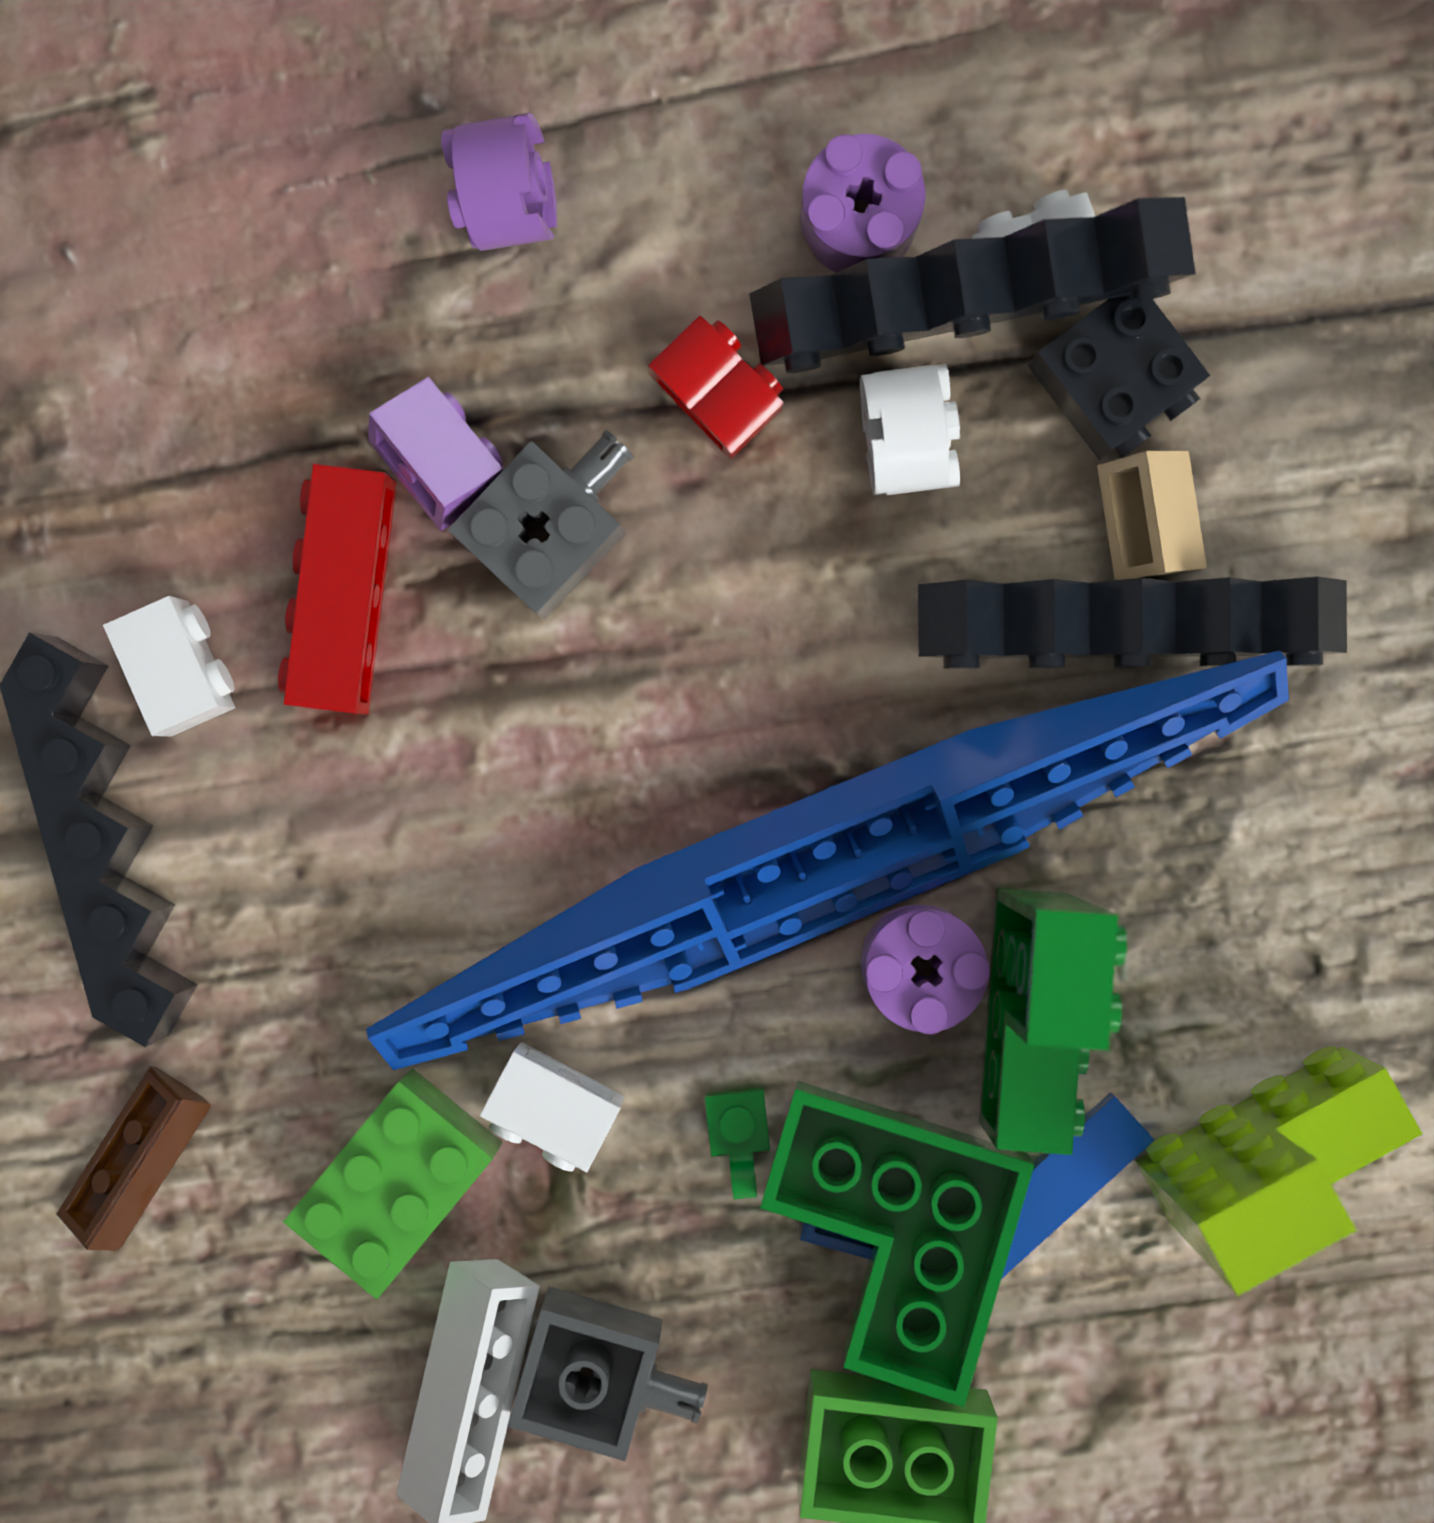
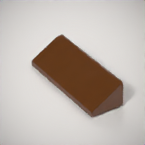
[56,1066,211,1251]

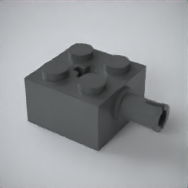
[448,430,634,619]
[507,1286,708,1461]

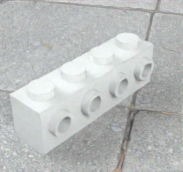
[396,1259,540,1523]

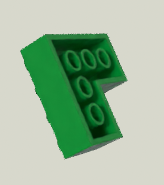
[979,888,1127,1155]
[760,1081,1035,1408]

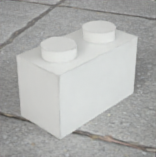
[103,596,235,737]
[480,1042,625,1172]

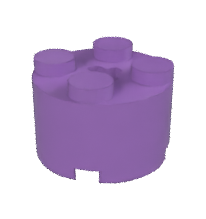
[441,112,557,251]
[800,134,925,273]
[861,904,990,1034]

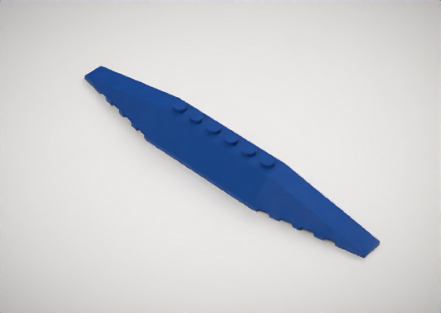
[366,651,1289,1070]

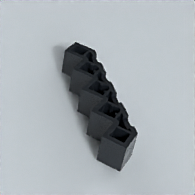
[749,197,1196,373]
[918,576,1347,669]
[0,632,198,1047]

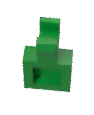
[705,1087,770,1200]

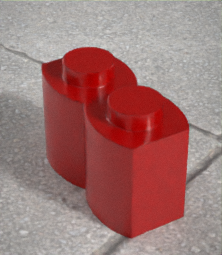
[648,316,784,460]

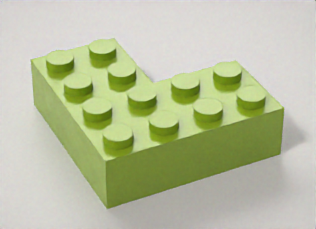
[1135,1046,1423,1297]

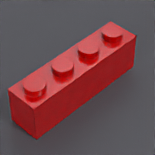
[278,464,397,715]

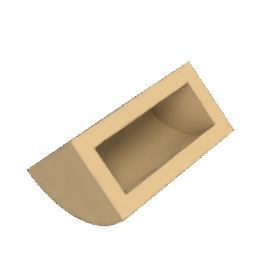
[1097,451,1207,580]

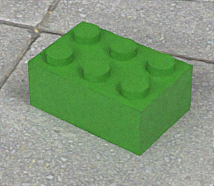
[283,1068,503,1300]
[797,1369,998,1523]

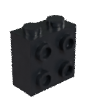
[1028,295,1211,460]

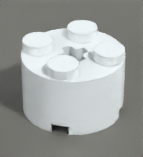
[860,363,960,496]

